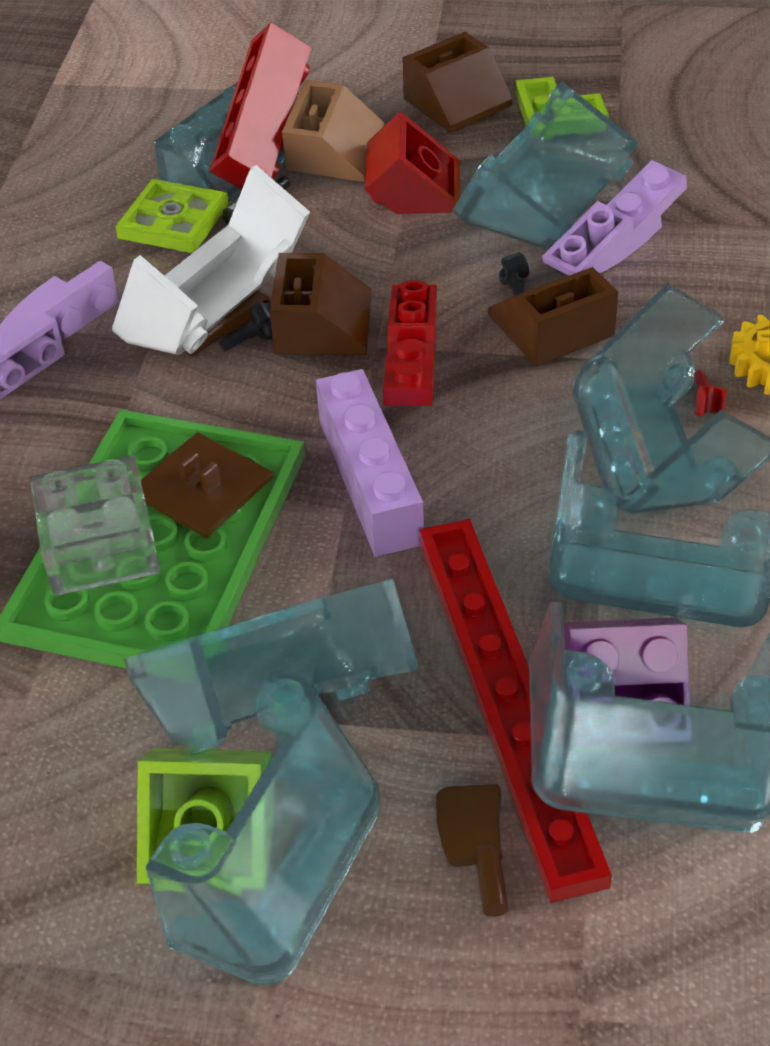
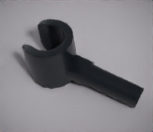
[499,252,529,296]
[219,303,272,352]

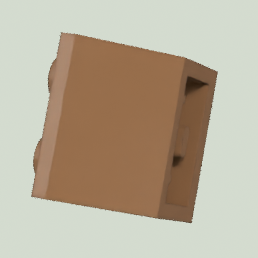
[282,79,384,182]

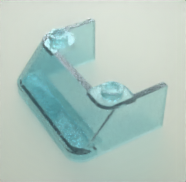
[573,283,770,514]
[549,430,770,627]
[124,578,419,753]
[529,601,770,832]

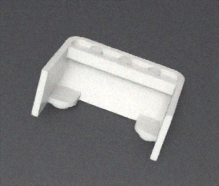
[112,165,310,355]

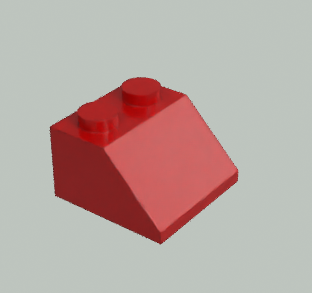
[365,111,461,214]

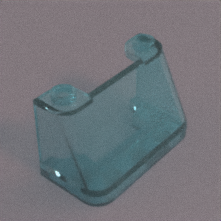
[452,81,639,250]
[146,669,380,986]

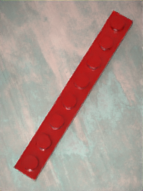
[419,519,612,903]

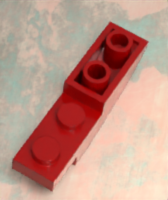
[383,280,437,406]

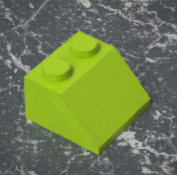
[137,748,271,888]

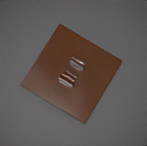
[129,432,274,539]

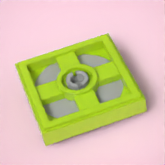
[115,179,229,253]

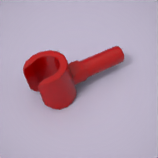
[693,370,727,417]

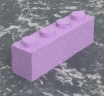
[316,369,424,557]

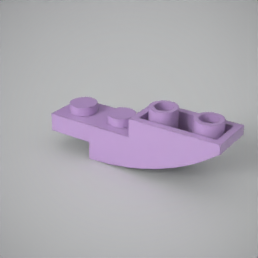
[542,160,687,276]
[0,261,119,399]

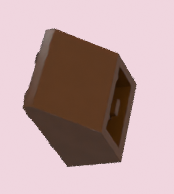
[402,32,513,133]
[269,253,372,356]
[488,267,619,366]

